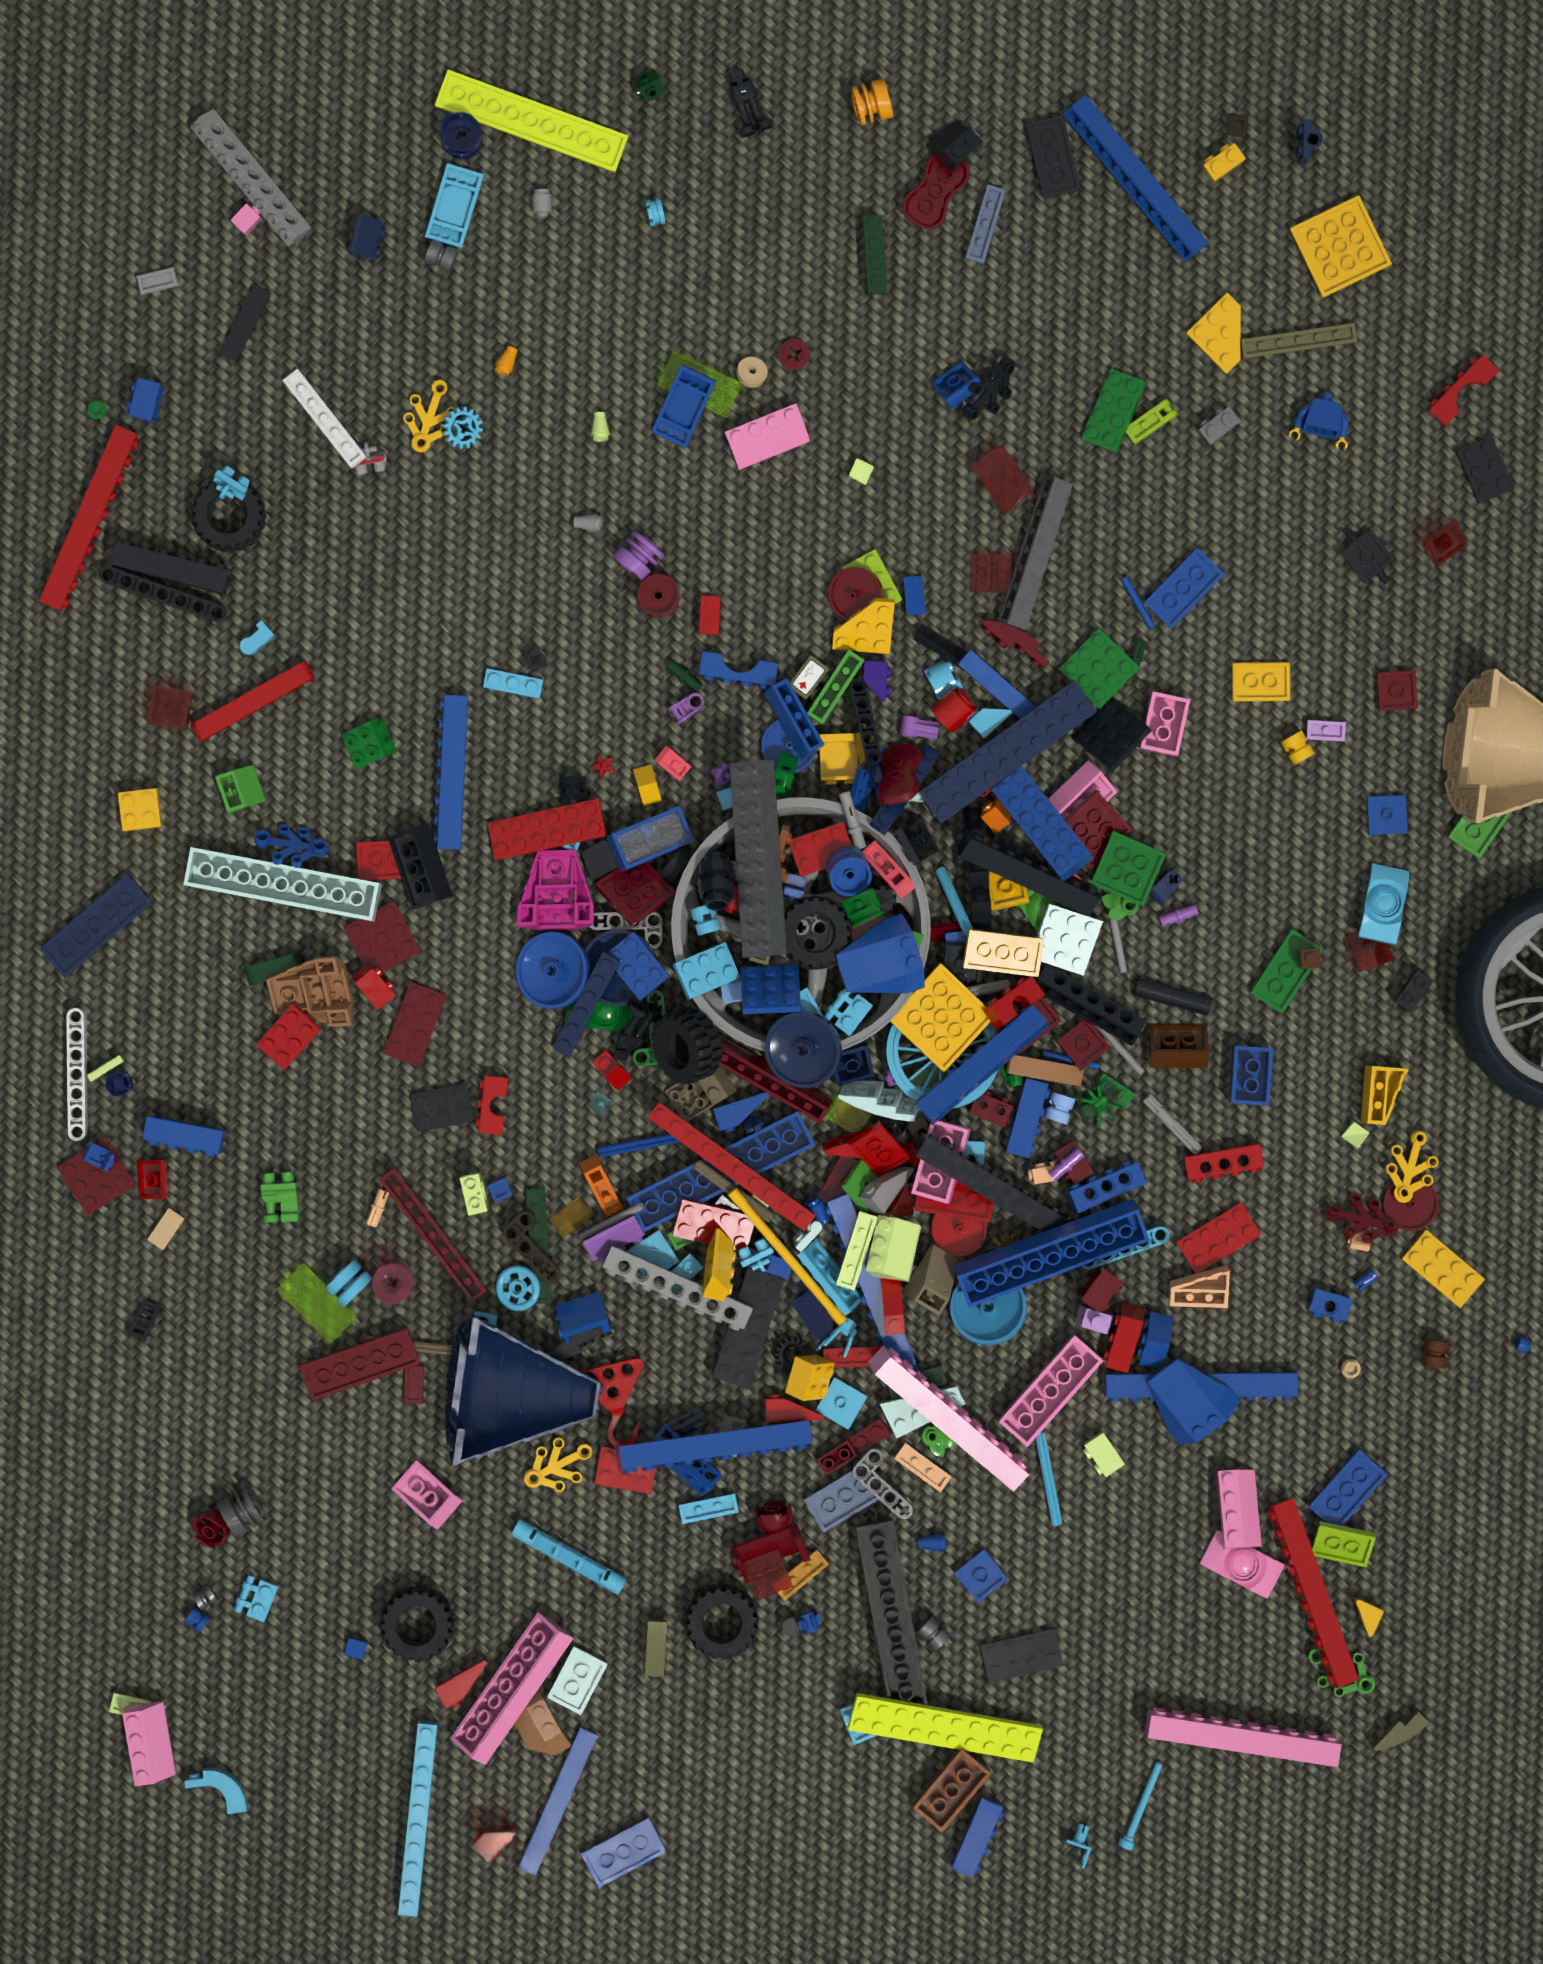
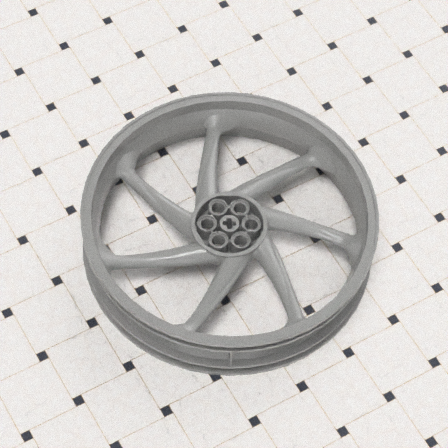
[671,797,931,1052]

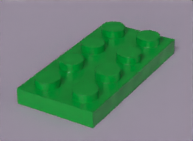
[1081,369,1147,453]
[1250,929,1324,1014]

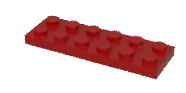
[488,798,607,861]

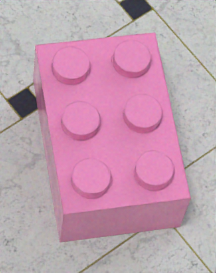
[1139,692,1190,757]

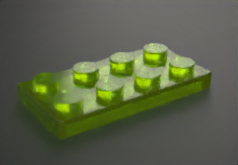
[657,351,742,419]
[276,1263,358,1344]

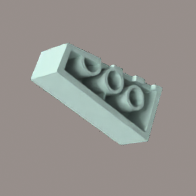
[879,1385,965,1438]

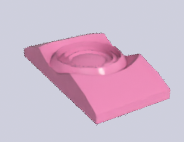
[1200,1530,1285,1599]

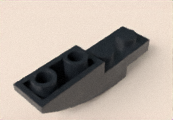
[550,1321,614,1361]

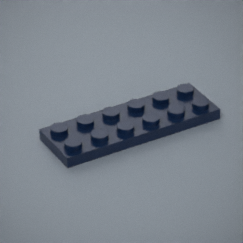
[40,874,153,978]

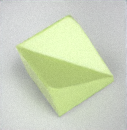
[848,459,874,485]
[1341,1121,1369,1148]

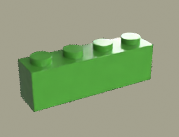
[807,650,865,725]

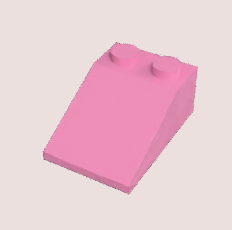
[392,1460,463,1530]

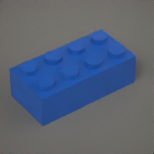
[143,1115,227,1157]

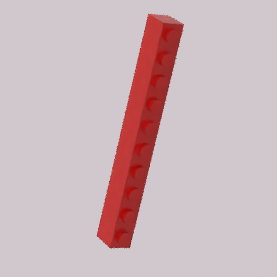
[39,425,140,612]
[648,1102,815,1231]
[1267,1498,1359,1688]

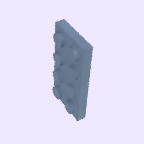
[804,1466,889,1533]

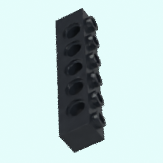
[1036,963,1146,1046]

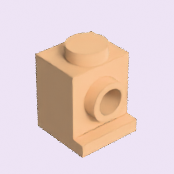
[1027,1161,1055,1184]

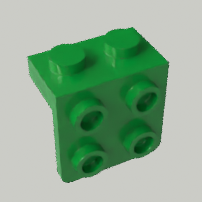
[342,717,397,769]

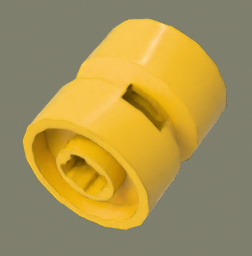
[1280,730,1315,766]

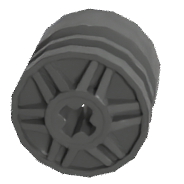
[217,1486,266,1537]

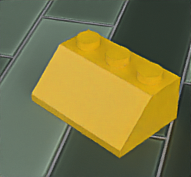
[702,1228,736,1301]

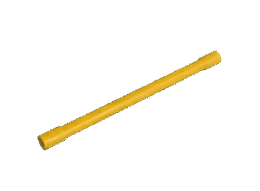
[728,1188,847,1325]

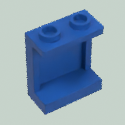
[554,1292,611,1344]

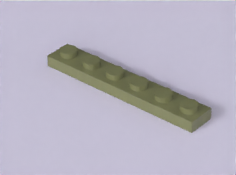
[1240,323,1358,359]

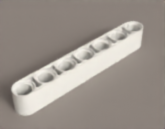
[66,1008,88,1141]

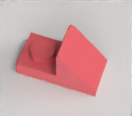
[654,746,692,781]

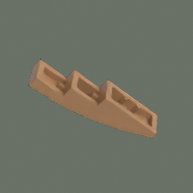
[1006,1055,1084,1086]

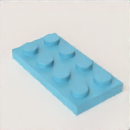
[797,1238,862,1316]

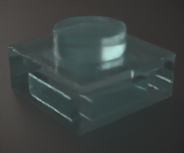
[588,1092,614,1118]

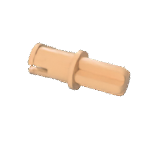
[366,1188,389,1227]

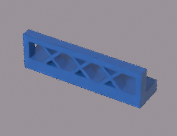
[649,1424,722,1497]

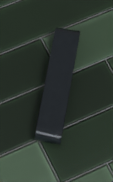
[845,678,882,772]

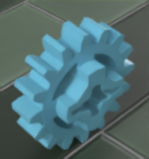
[441,407,483,449]

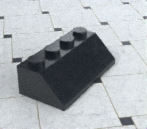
[388,823,453,910]

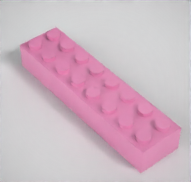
[450,1612,573,1765]

